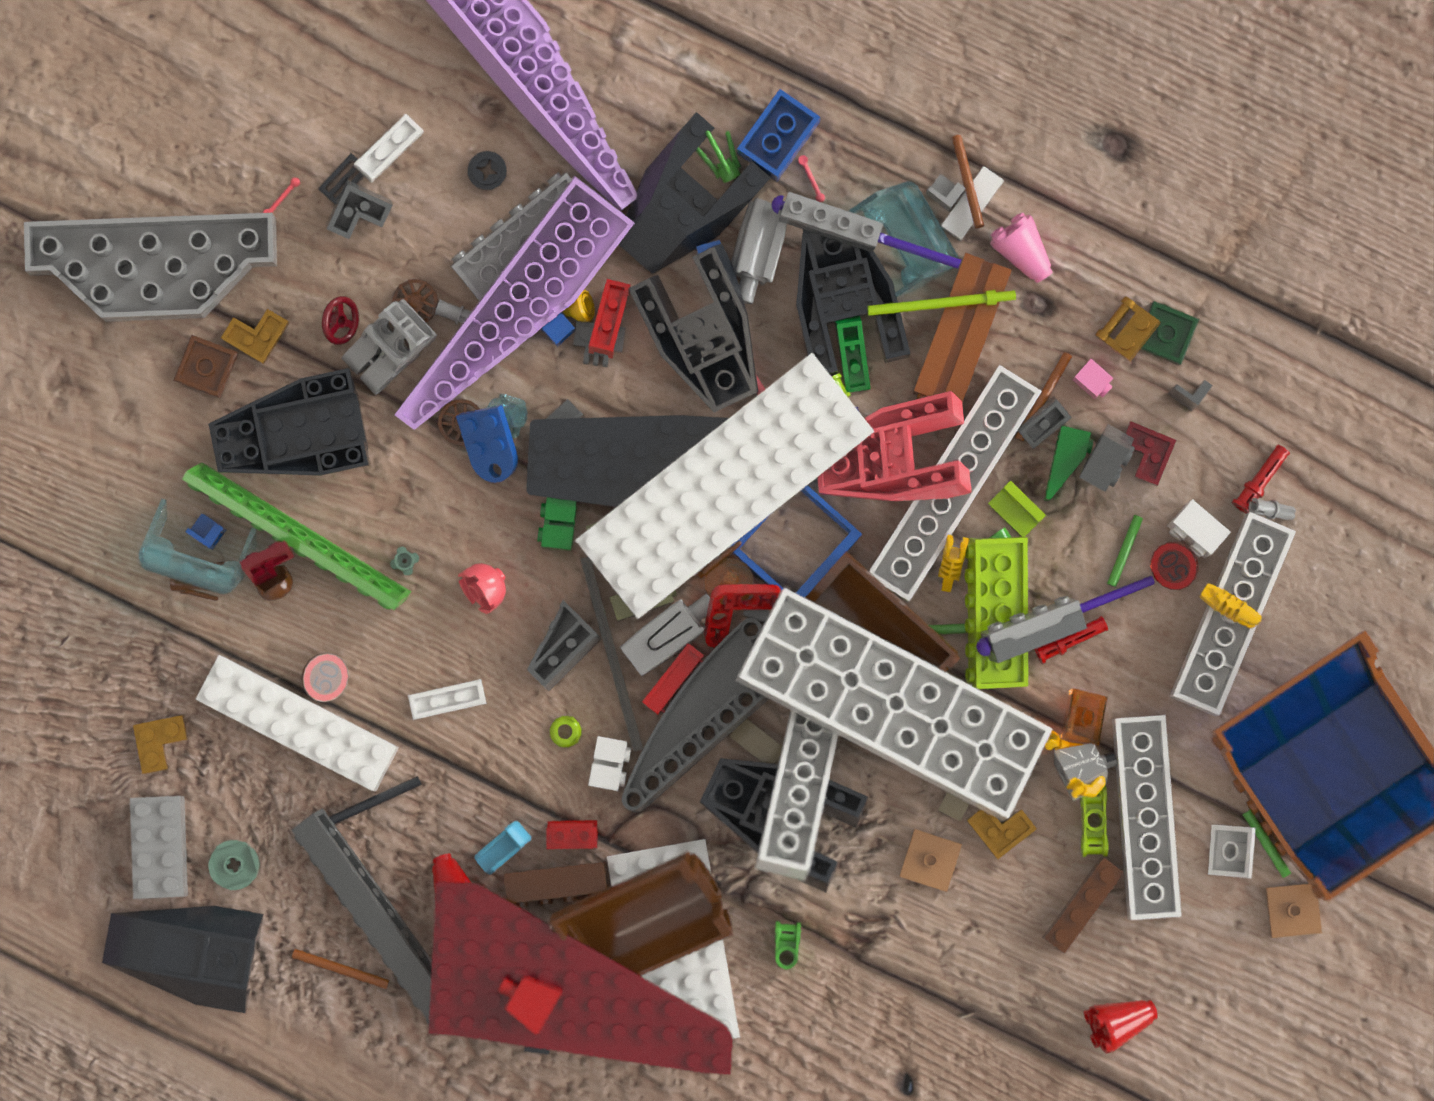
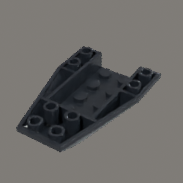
[208,368,369,476]
[102,906,264,1013]

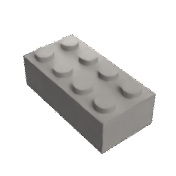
[130,796,188,899]

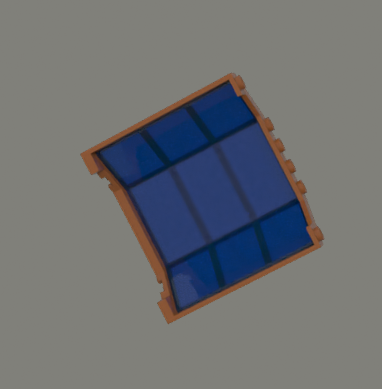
[1211,630,1434,901]

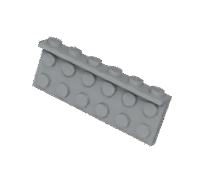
[450,172,571,301]

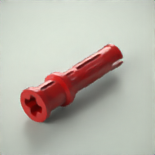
[1231,445,1290,514]
[1034,616,1108,665]

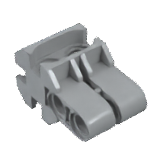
[342,299,437,395]

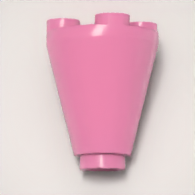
[990,212,1052,283]

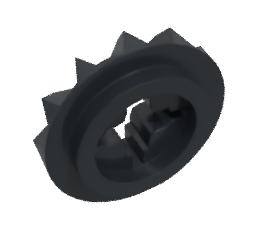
[467,151,507,190]

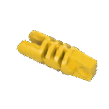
[938,534,969,592]
[1199,583,1262,629]

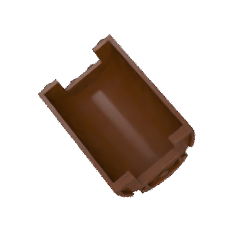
[805,551,960,673]
[548,851,733,976]

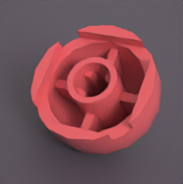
[458,563,506,614]

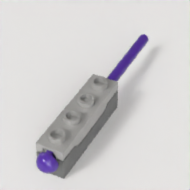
[771,192,961,269]
[976,576,1155,663]

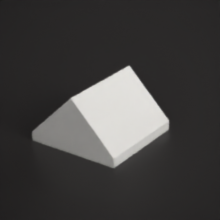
[1208,825,1255,878]

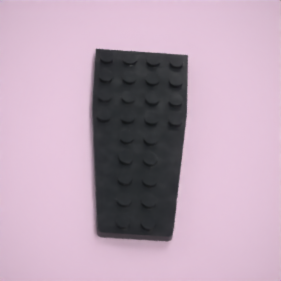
[526,415,729,507]

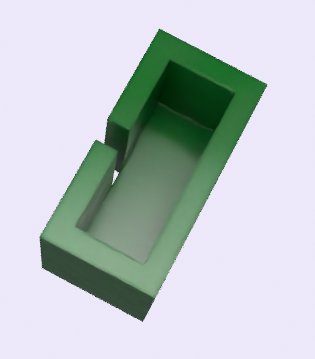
[537,497,577,551]

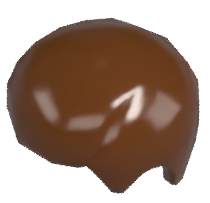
[256,565,293,601]

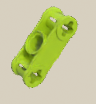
[1080,785,1108,857]

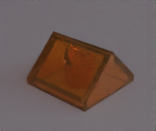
[1061,689,1108,746]

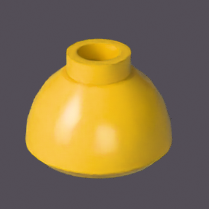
[563,289,595,322]

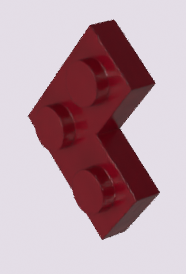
[1125,421,1177,487]
[239,541,295,586]

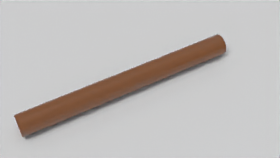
[952,135,984,229]
[1015,352,1072,442]
[292,949,390,989]

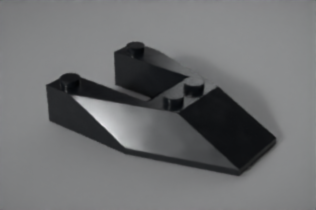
[618,112,771,275]
[796,230,910,376]
[628,243,758,413]
[700,758,868,893]

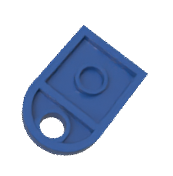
[456,405,518,483]

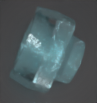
[488,394,527,438]

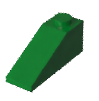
[835,316,871,393]
[1044,426,1094,502]

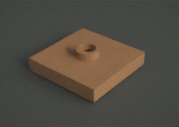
[899,829,962,892]
[1265,884,1322,938]

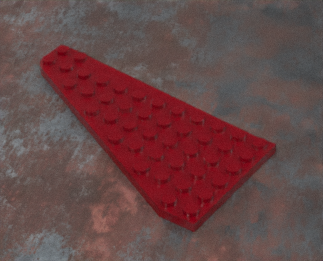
[428,881,733,1075]

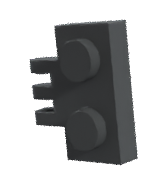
[573,321,626,368]

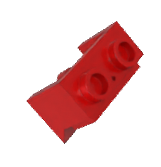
[546,820,598,849]

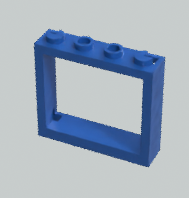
[729,485,862,598]

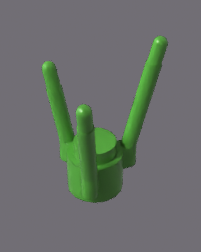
[696,130,741,183]

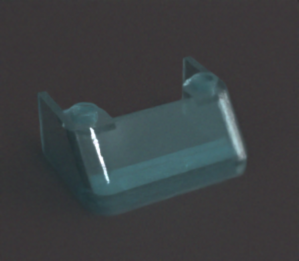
[848,181,959,297]
[139,499,257,594]

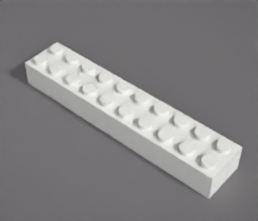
[869,365,1042,603]

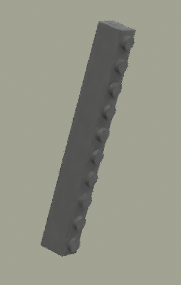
[291,808,432,1025]

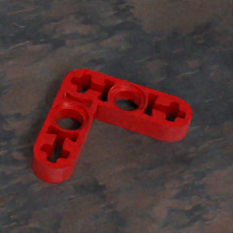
[703,584,781,648]

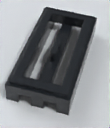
[318,153,365,205]

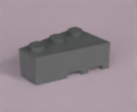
[527,600,602,691]

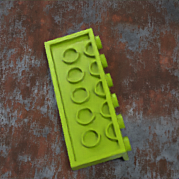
[964,537,1028,689]

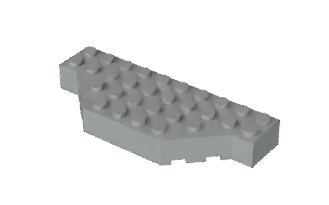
[24,213,277,322]

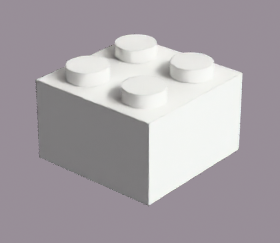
[1167,499,1231,558]

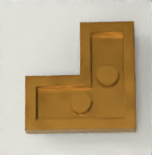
[221,309,290,364]
[133,715,188,774]
[966,809,1037,860]

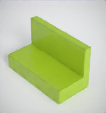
[988,480,1046,537]

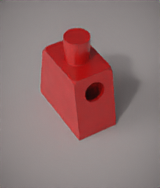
[498,975,563,1035]

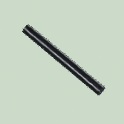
[329,776,422,825]

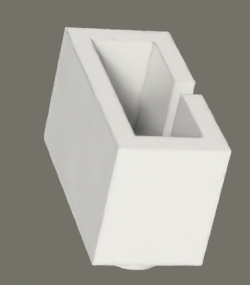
[588,736,631,791]

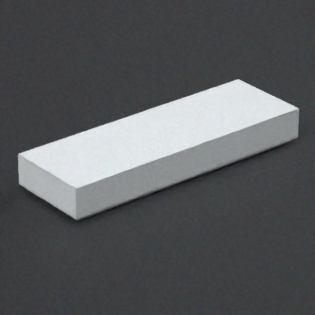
[354,114,423,183]
[941,167,1004,241]
[408,679,487,720]

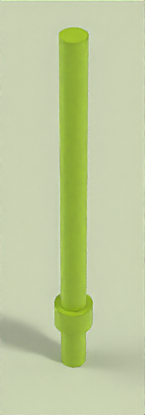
[867,290,1016,316]

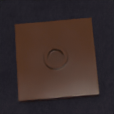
[173,335,239,399]

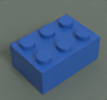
[737,89,820,182]

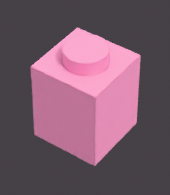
[1073,359,1113,400]

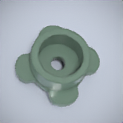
[390,547,419,576]

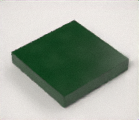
[1140,301,1199,366]

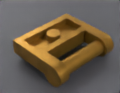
[1095,296,1161,362]

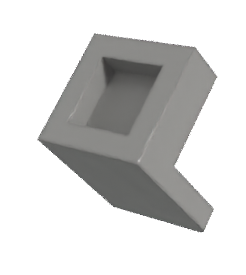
[926,175,966,211]

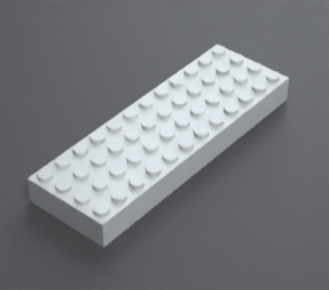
[576,353,874,619]
[735,588,1052,821]

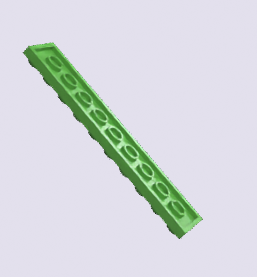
[182,462,412,610]

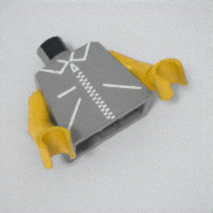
[1045,730,1117,801]

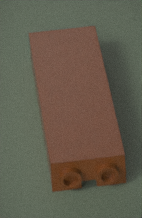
[913,253,1012,403]

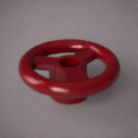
[322,296,359,345]

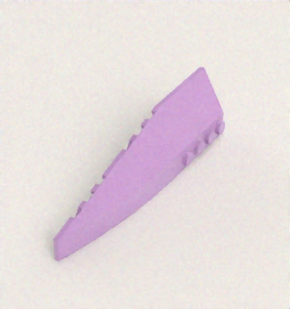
[426,0,637,211]
[395,176,634,430]

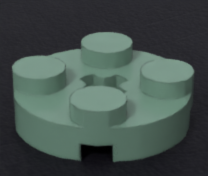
[208,840,260,890]

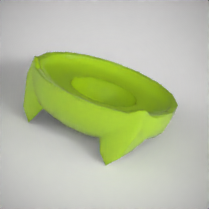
[550,716,582,748]

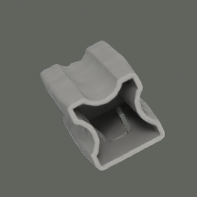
[731,198,787,304]
[620,593,710,676]

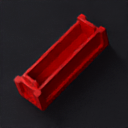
[589,279,631,359]
[642,643,704,715]

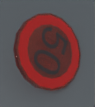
[1150,542,1199,590]

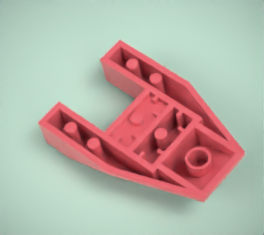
[818,391,971,501]

